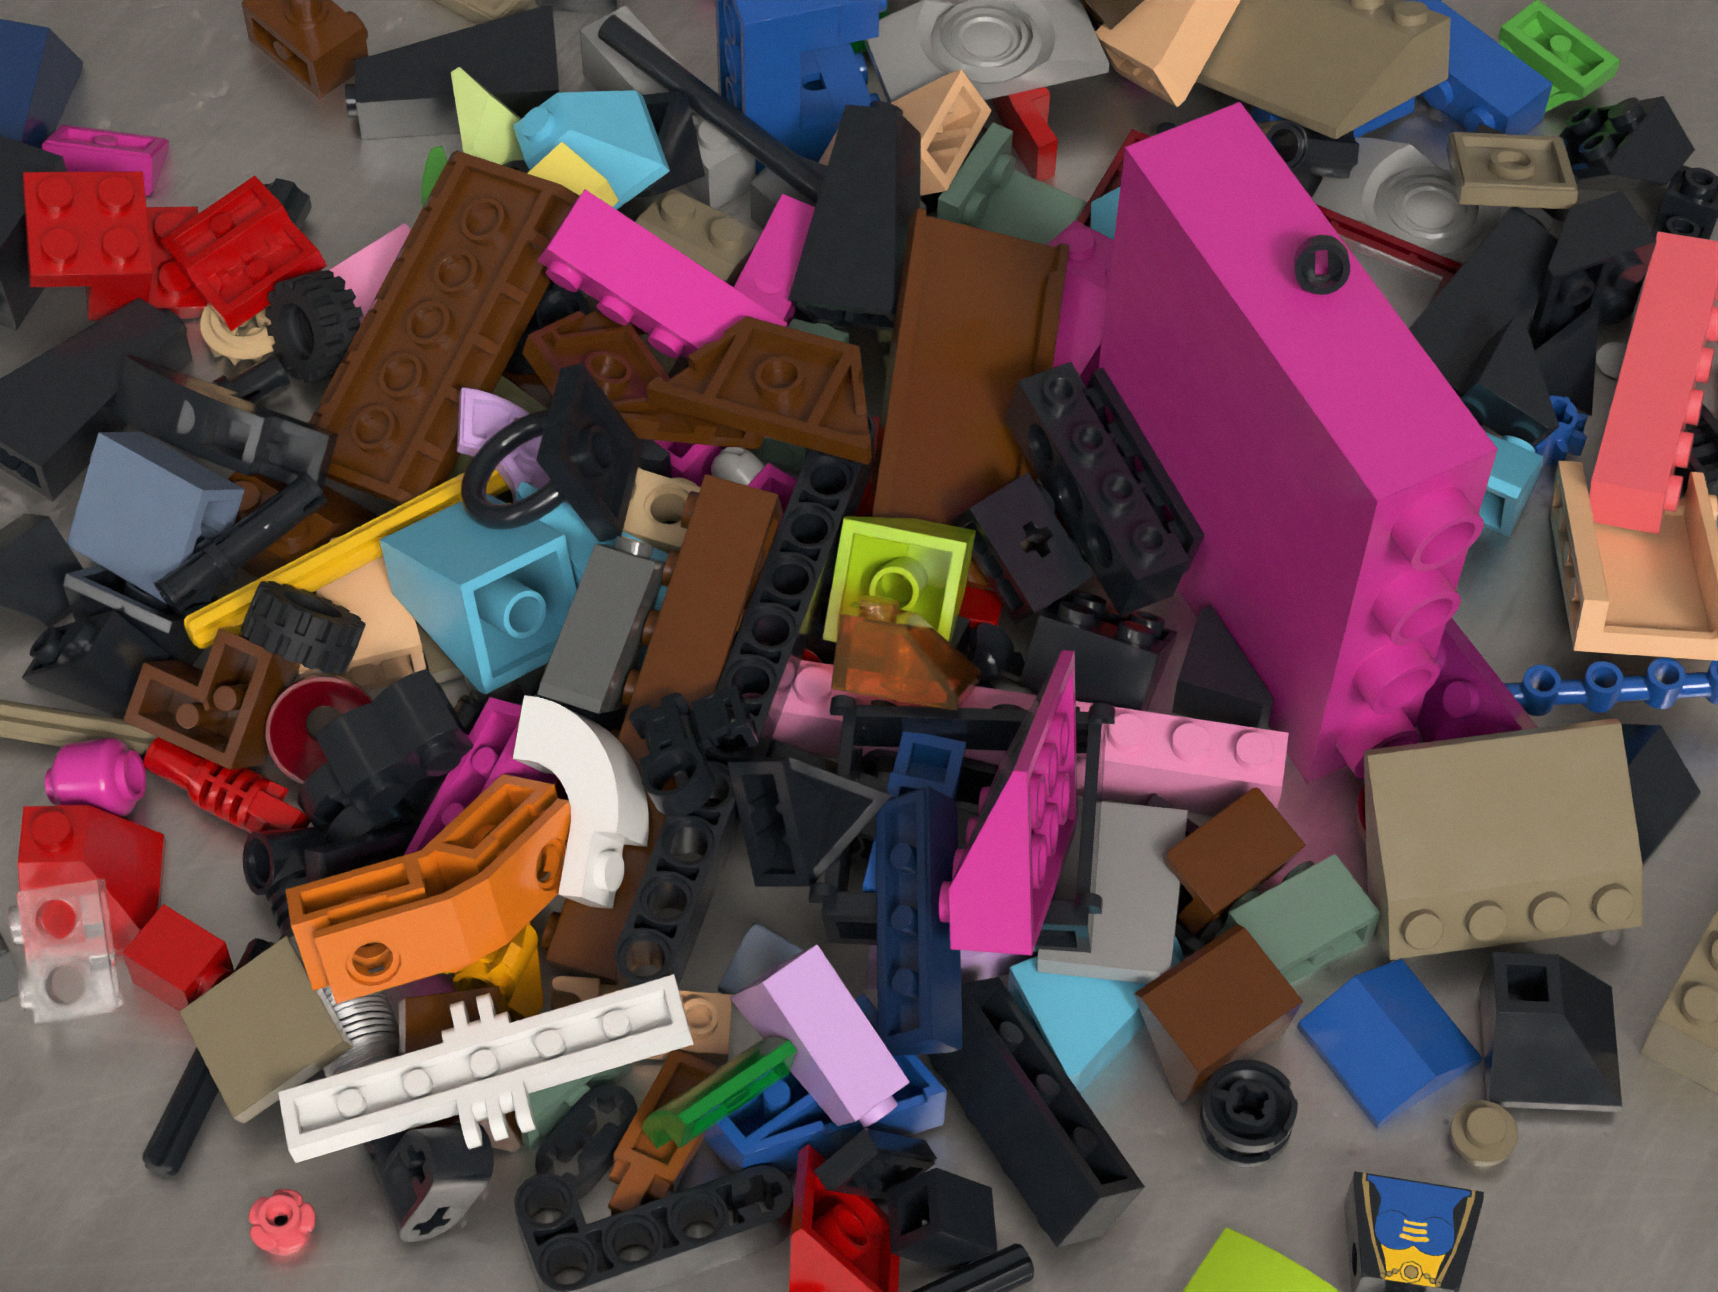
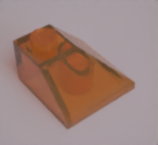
[831,596,981,711]

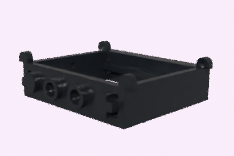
[808,695,1116,953]

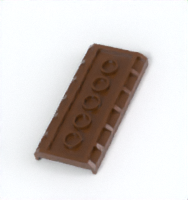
[309,150,579,506]
[866,208,1069,591]

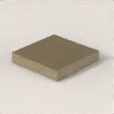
[1446,132,1579,209]
[179,936,353,1124]

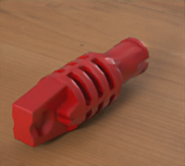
[143,737,310,834]

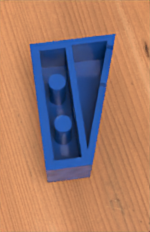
[704,994,947,1175]

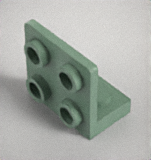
[937,122,1087,245]

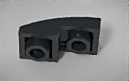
[1651,165,1718,240]

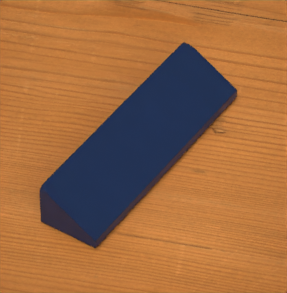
[875,786,963,1056]

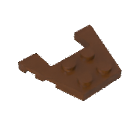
[522,310,764,449]

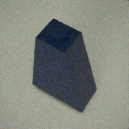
[0,19,83,149]

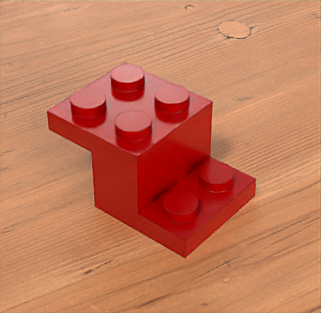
[22,171,207,321]

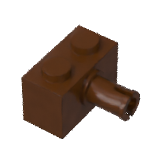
[241,0,369,99]

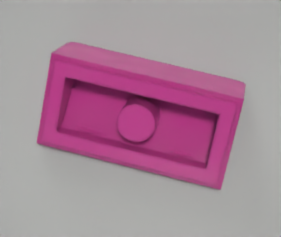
[42,125,169,196]

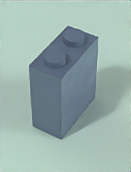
[67,432,245,604]

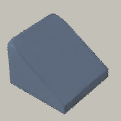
[718,923,803,994]

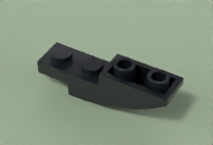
[111,355,338,491]

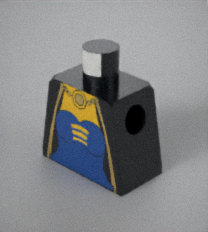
[1344,1171,1484,1292]

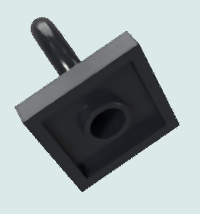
[461,363,643,542]

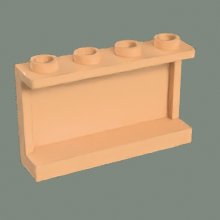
[1549,461,1718,661]

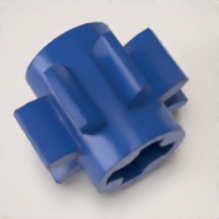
[1534,395,1588,467]

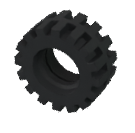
[265,270,363,383]
[241,581,366,674]

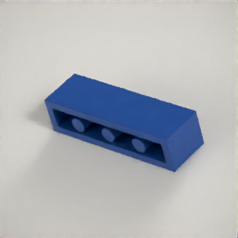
[1406,0,1553,135]

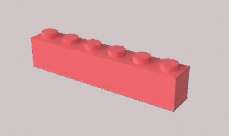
[1589,232,1718,534]

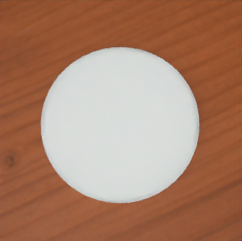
[1596,342,1628,379]

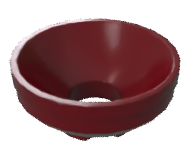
[265,673,373,785]

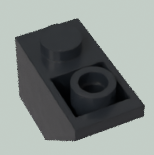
[22,610,170,713]

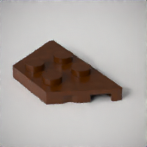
[646,316,872,465]

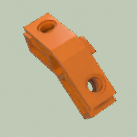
[285,774,571,1004]

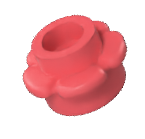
[248,1189,316,1255]

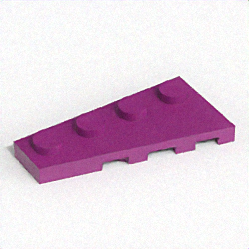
[1416,618,1538,743]

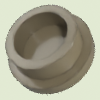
[1450,1100,1518,1167]

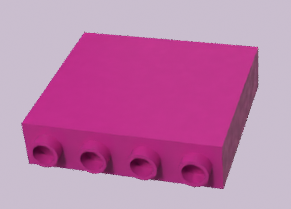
[1098,102,1498,784]

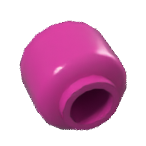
[45,737,146,818]

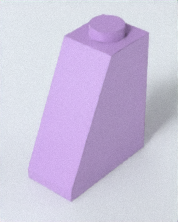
[730,944,910,1128]

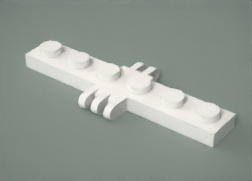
[278,974,694,1163]

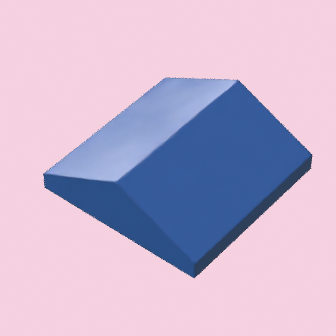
[1297,959,1483,1129]

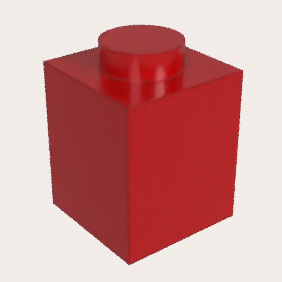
[122,904,235,1011]

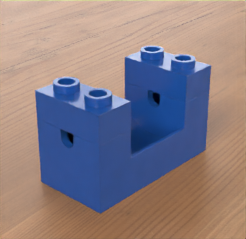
[715,0,887,176]

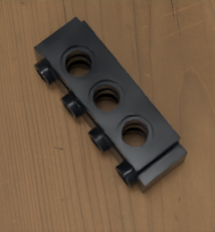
[1004,362,1205,617]

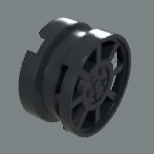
[1198,1060,1298,1168]

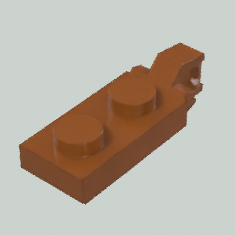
[608,1049,720,1216]

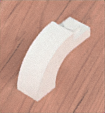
[513,695,649,909]

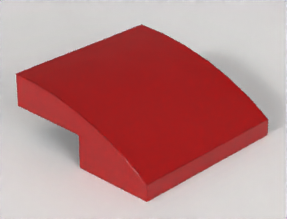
[160,176,327,331]

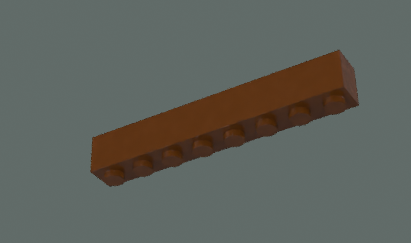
[541,474,783,985]

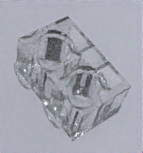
[8,878,123,1024]

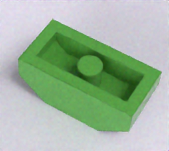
[1498,0,1621,112]

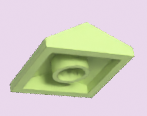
[451,67,524,165]

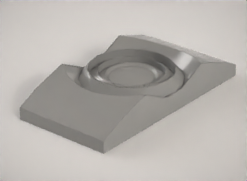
[863,0,1109,103]
[1312,137,1555,264]

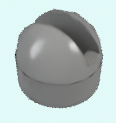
[711,447,765,485]

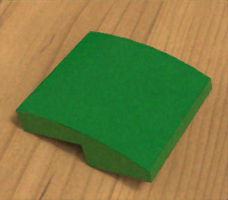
[641,1037,797,1149]

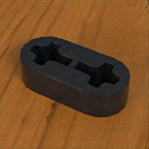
[535,1084,638,1200]

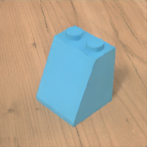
[380,493,577,695]

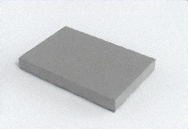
[1037,799,1188,984]

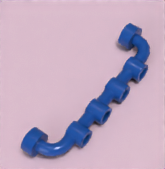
[1504,658,1718,716]

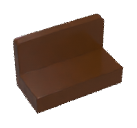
[1163,788,1306,936]

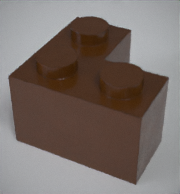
[123,626,301,770]

